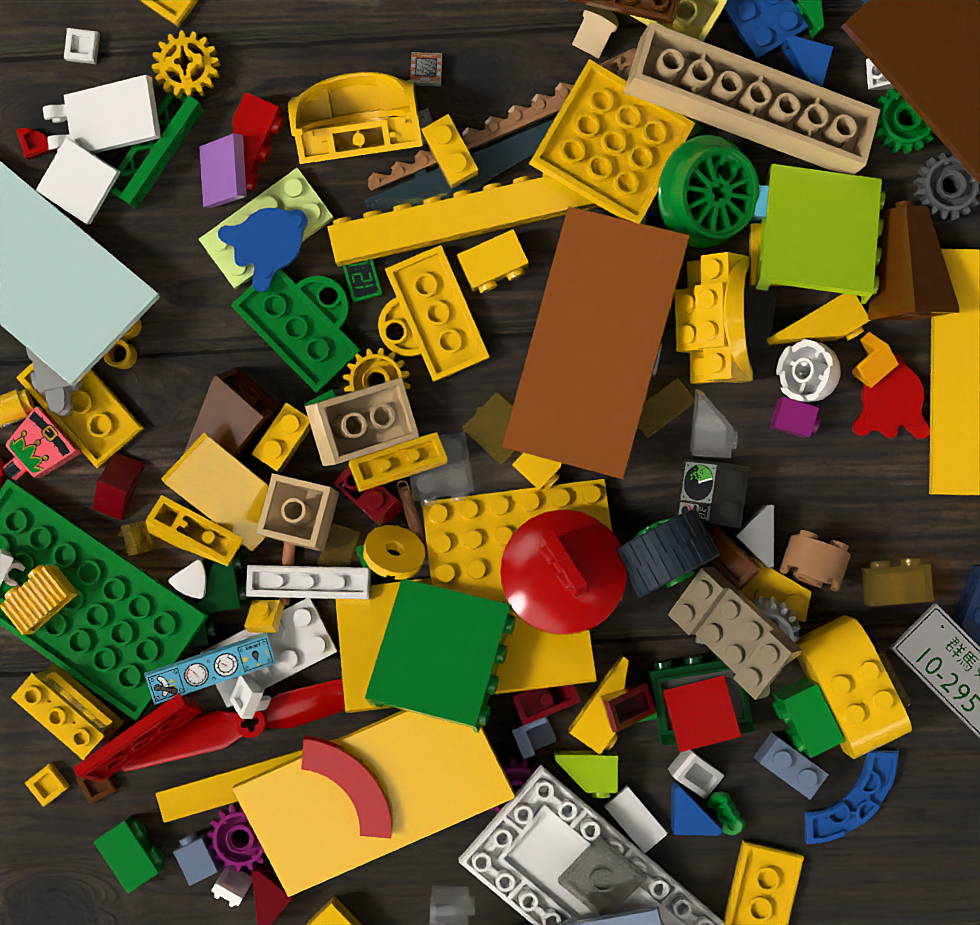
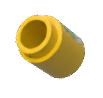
[0,389,35,428]

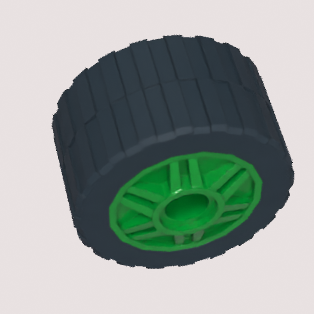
[617,509,720,598]

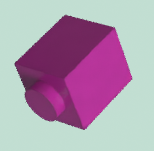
[769,397,821,438]

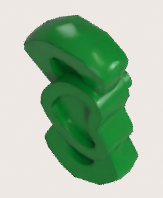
[707,791,746,835]

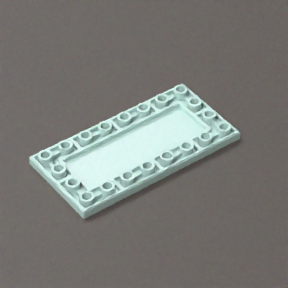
[0,161,160,387]

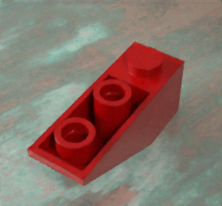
[233,92,284,193]

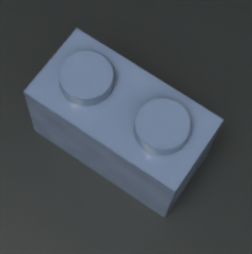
[754,732,829,800]

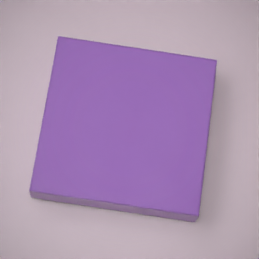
[199,134,247,208]

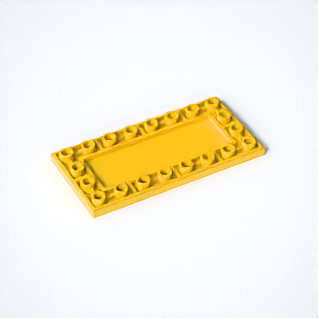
[929,249,980,495]
[335,578,596,713]
[232,710,515,897]

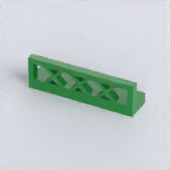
[109,89,204,209]

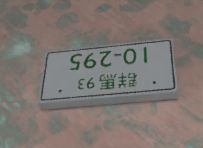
[889,604,980,738]

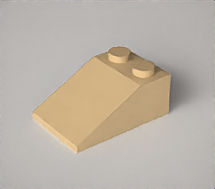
[305,377,419,466]

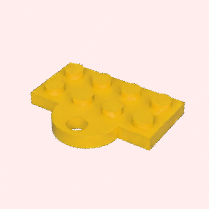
[378,245,490,382]

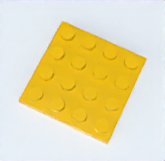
[529,59,695,224]

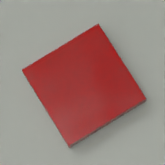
[663,675,741,753]

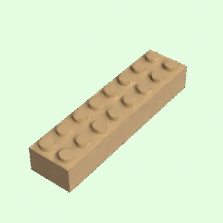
[624,22,880,175]

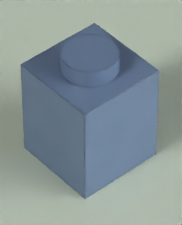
[173,832,223,886]

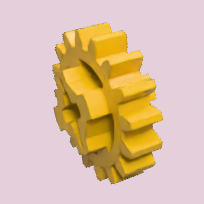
[152,30,220,99]

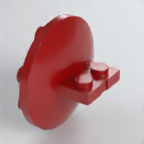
[500,510,627,635]

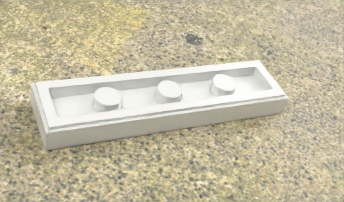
[246,565,371,600]

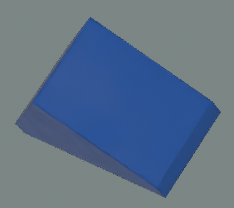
[781,35,833,87]
[671,781,723,836]

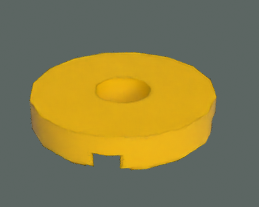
[363,525,425,580]

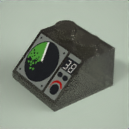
[675,459,750,528]

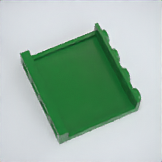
[365,579,516,733]

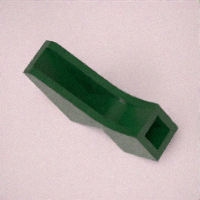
[188,551,248,648]

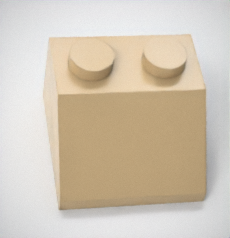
[256,473,339,552]

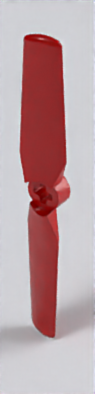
[121,678,345,772]

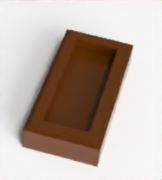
[709,525,762,591]

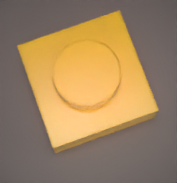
[244,600,285,633]

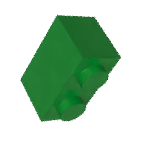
[94,815,165,894]

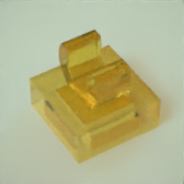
[118,520,159,556]

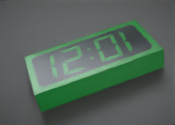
[343,259,383,304]

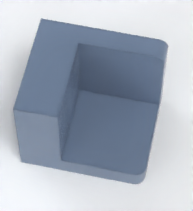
[511,716,556,759]

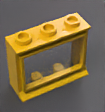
[11,663,124,760]

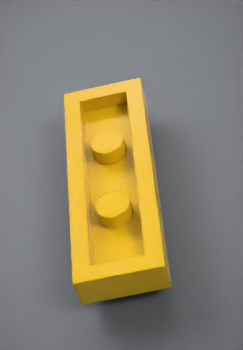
[349,432,448,492]

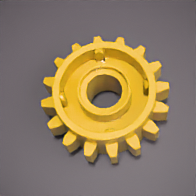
[343,348,411,392]

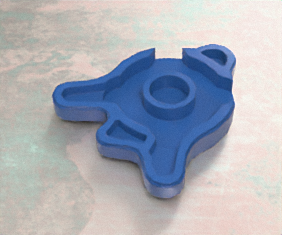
[218,208,308,293]

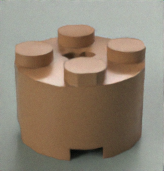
[779,530,851,591]

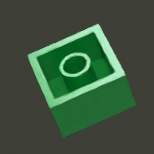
[772,677,845,758]

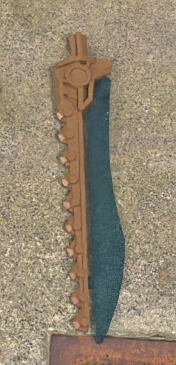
[364,48,637,209]

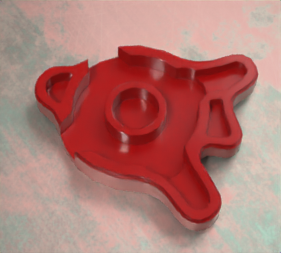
[852,354,930,439]

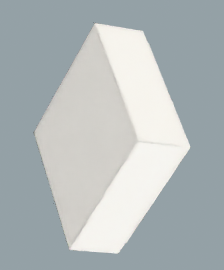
[64,28,100,64]

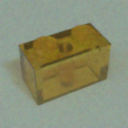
[861,558,934,606]

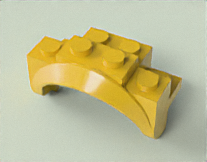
[288,72,423,164]
[675,252,753,384]

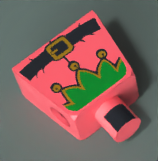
[3,406,82,481]

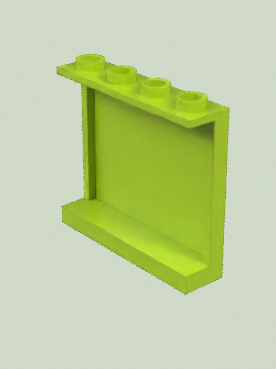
[755,164,885,304]

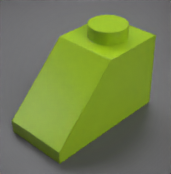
[554,750,618,798]

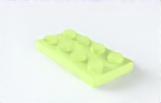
[199,168,334,290]

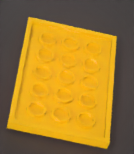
[422,479,622,615]

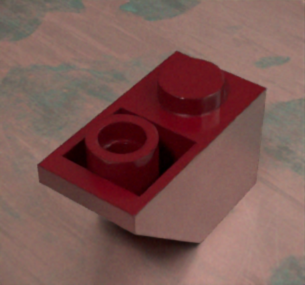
[333,466,406,526]

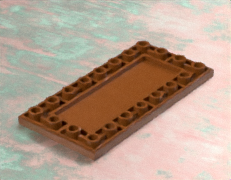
[502,206,690,480]

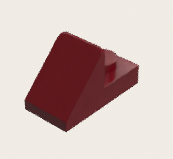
[511,684,581,726]

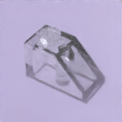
[690,389,738,458]
[430,886,475,925]

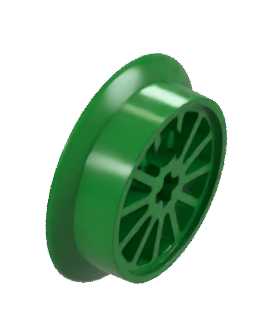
[658,135,759,248]

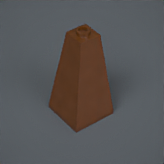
[868,201,960,321]
[184,367,283,459]

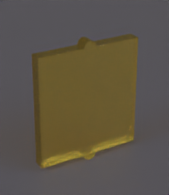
[462,392,515,465]

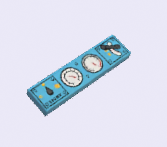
[144,632,276,705]

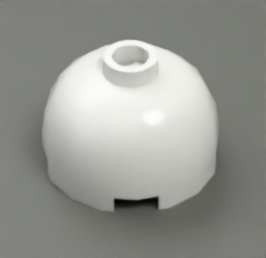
[776,339,841,402]

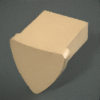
[572,7,618,59]

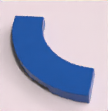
[805,749,899,844]

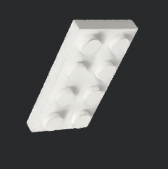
[200,598,338,708]

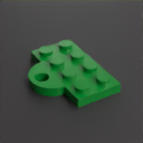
[231,269,361,394]

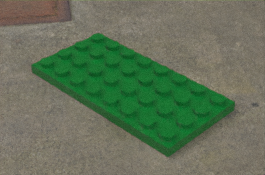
[0,479,209,721]

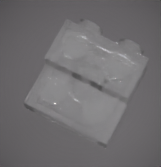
[410,431,475,507]

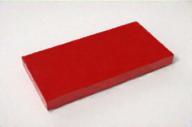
[73,694,202,782]

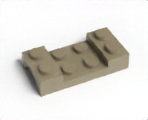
[668,566,803,700]

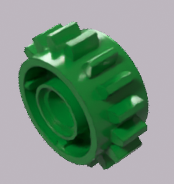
[874,88,934,155]

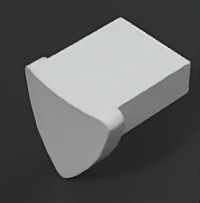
[169,560,210,599]

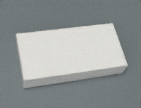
[604,785,668,853]

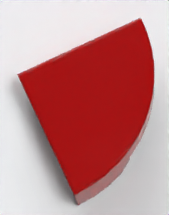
[15,128,57,160]

